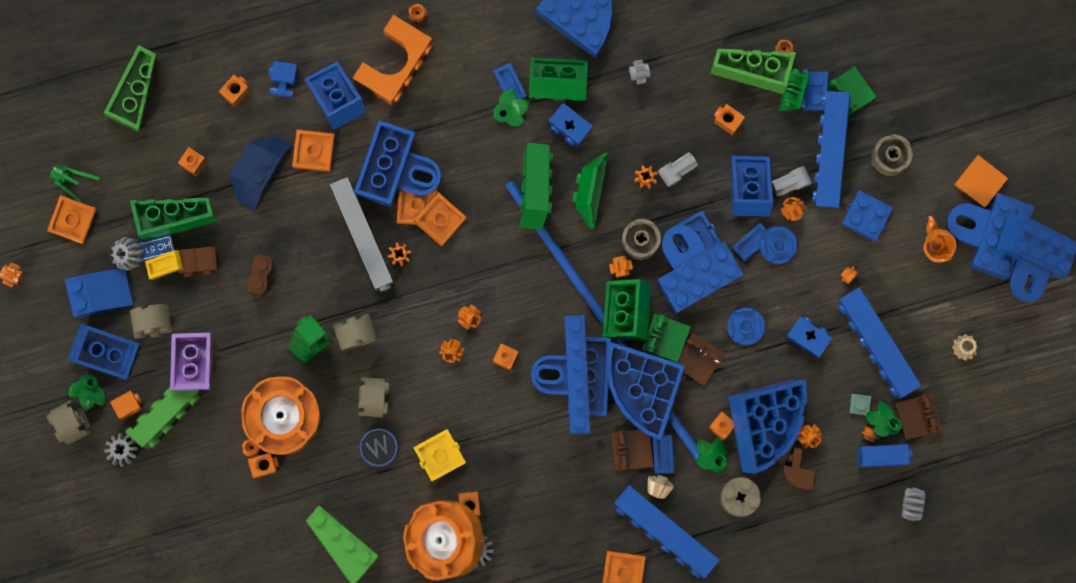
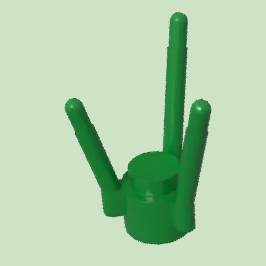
[50,164,101,203]

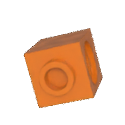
[219,75,250,107]
[714,104,745,136]
[178,147,207,177]
[493,344,519,371]
[110,391,143,420]
[708,412,734,440]
[248,453,279,479]
[459,492,481,516]

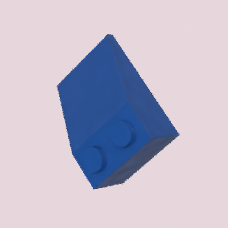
[304,61,367,130]
[731,156,773,216]
[65,269,134,319]
[68,323,139,380]

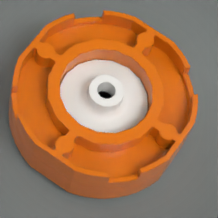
[241,376,321,455]
[403,501,484,580]

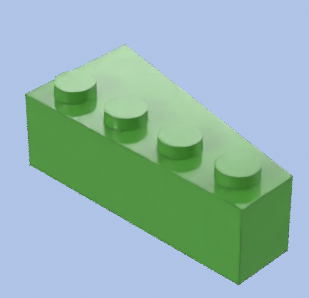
[104,45,156,133]
[710,49,796,94]
[125,388,201,450]
[306,506,380,583]

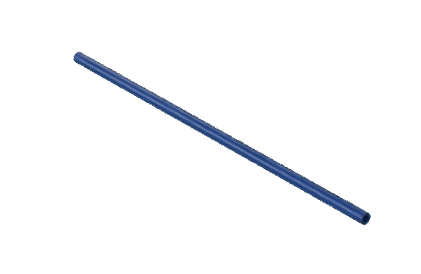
[505,181,702,469]

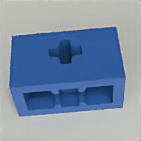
[549,103,593,147]
[785,317,832,359]

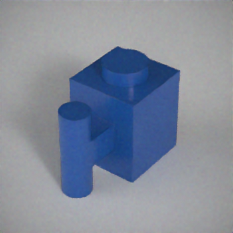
[269,61,299,98]

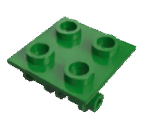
[828,66,876,116]
[778,69,809,111]
[642,314,691,362]

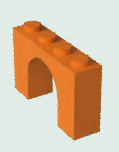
[353,15,433,105]

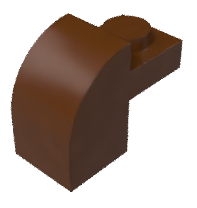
[782,448,815,491]

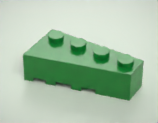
[519,143,553,230]
[130,198,217,242]
[288,315,332,365]

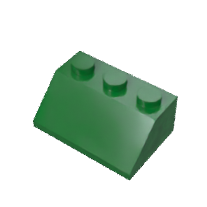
[529,58,588,101]
[603,279,651,342]

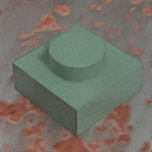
[849,394,871,416]

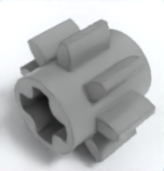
[629,60,650,84]

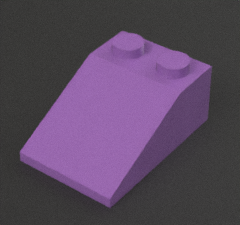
[170,333,214,391]

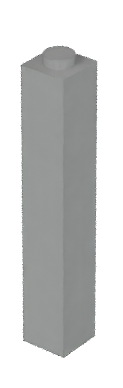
[330,177,394,292]

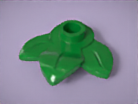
[493,89,529,127]
[69,374,105,411]
[866,402,901,437]
[695,437,727,473]

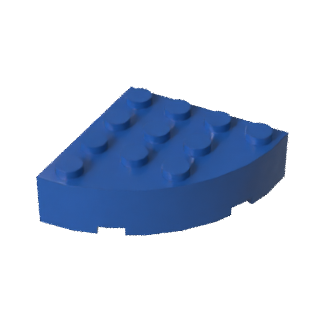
[536,0,612,59]
[607,342,686,440]
[728,379,807,474]

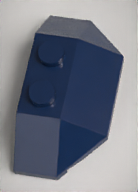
[230,136,292,211]

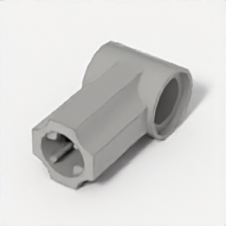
[658,152,698,187]
[771,166,812,197]

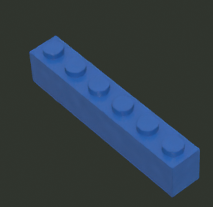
[813,91,851,208]
[837,287,921,399]
[564,315,590,435]
[614,486,719,579]

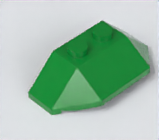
[572,153,608,231]

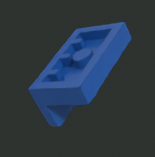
[801,70,829,111]

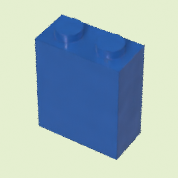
[856,444,913,468]

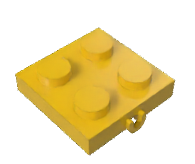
[413,429,466,482]

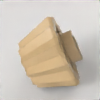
[952,334,979,361]
[648,475,674,499]

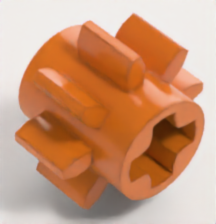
[634,165,657,189]
[781,197,806,221]
[388,243,411,267]
[609,256,633,278]
[0,263,24,287]
[458,304,482,330]
[439,339,465,363]
[797,424,823,448]

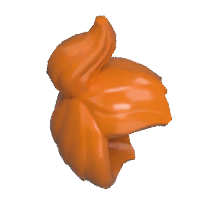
[923,216,957,262]

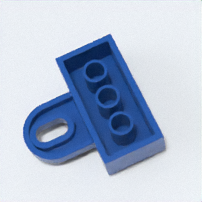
[354,121,441,208]
[947,193,1035,281]
[997,214,1076,302]
[656,225,744,314]
[531,337,611,417]

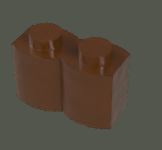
[178,247,219,278]
[247,254,274,297]

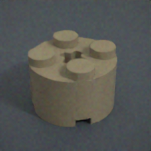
[871,134,913,176]
[622,219,661,260]
[130,304,172,339]
[333,314,377,352]
[358,377,389,417]
[47,399,91,445]
[720,478,760,517]

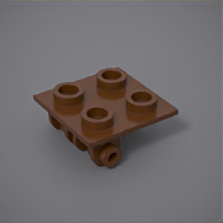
[674,333,725,386]
[895,394,943,440]
[611,430,653,471]

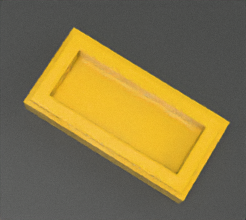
[145,250,183,280]

